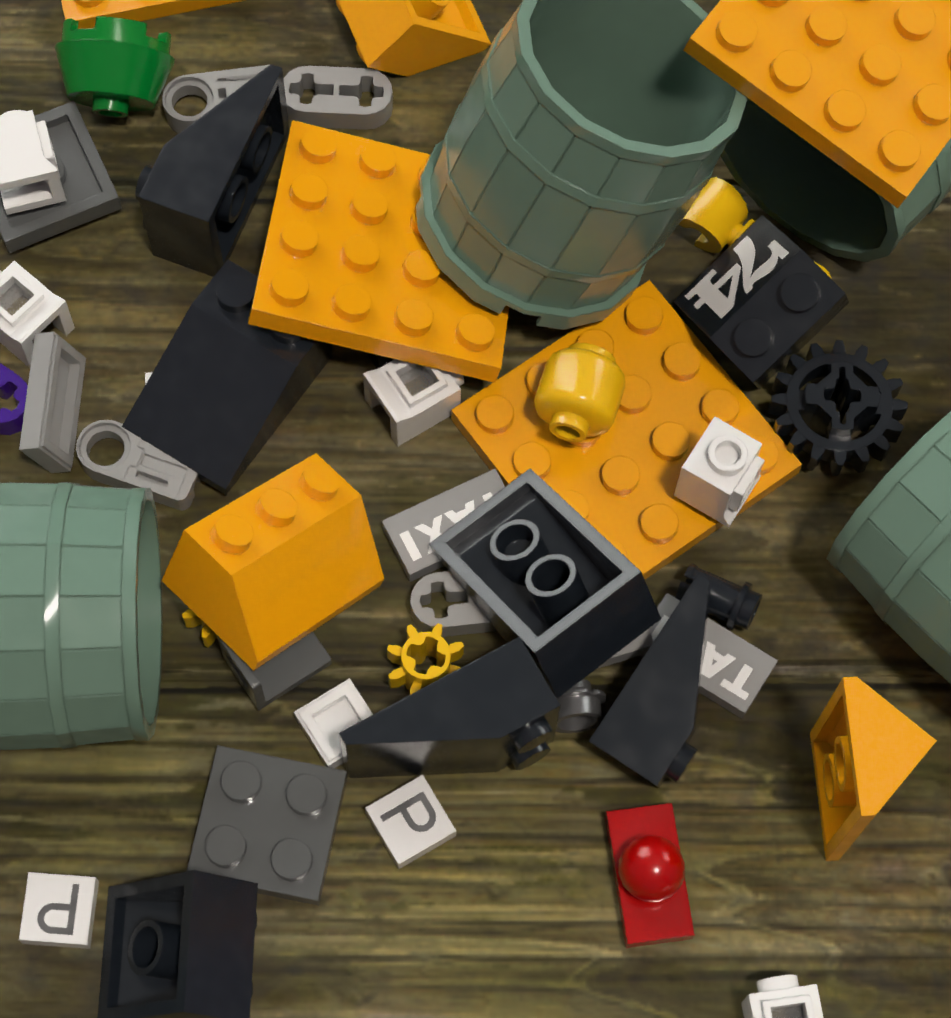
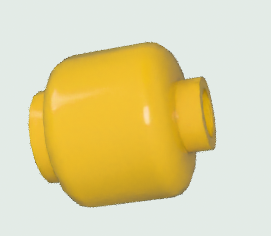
[534,343,625,442]

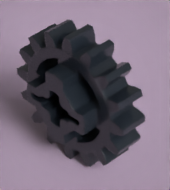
[768,340,908,476]

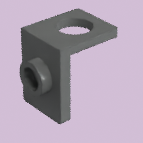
[217,632,332,711]

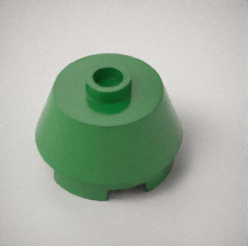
[55,16,175,118]

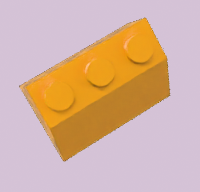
[335,0,491,77]
[161,453,385,671]

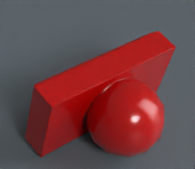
[605,803,695,948]

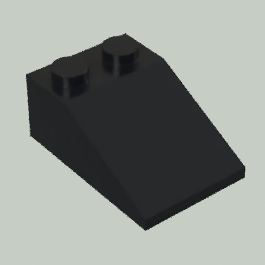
[135,64,290,277]
[122,260,332,495]
[429,468,661,698]
[339,636,561,778]

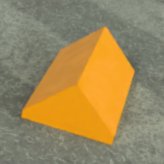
[810,677,937,861]

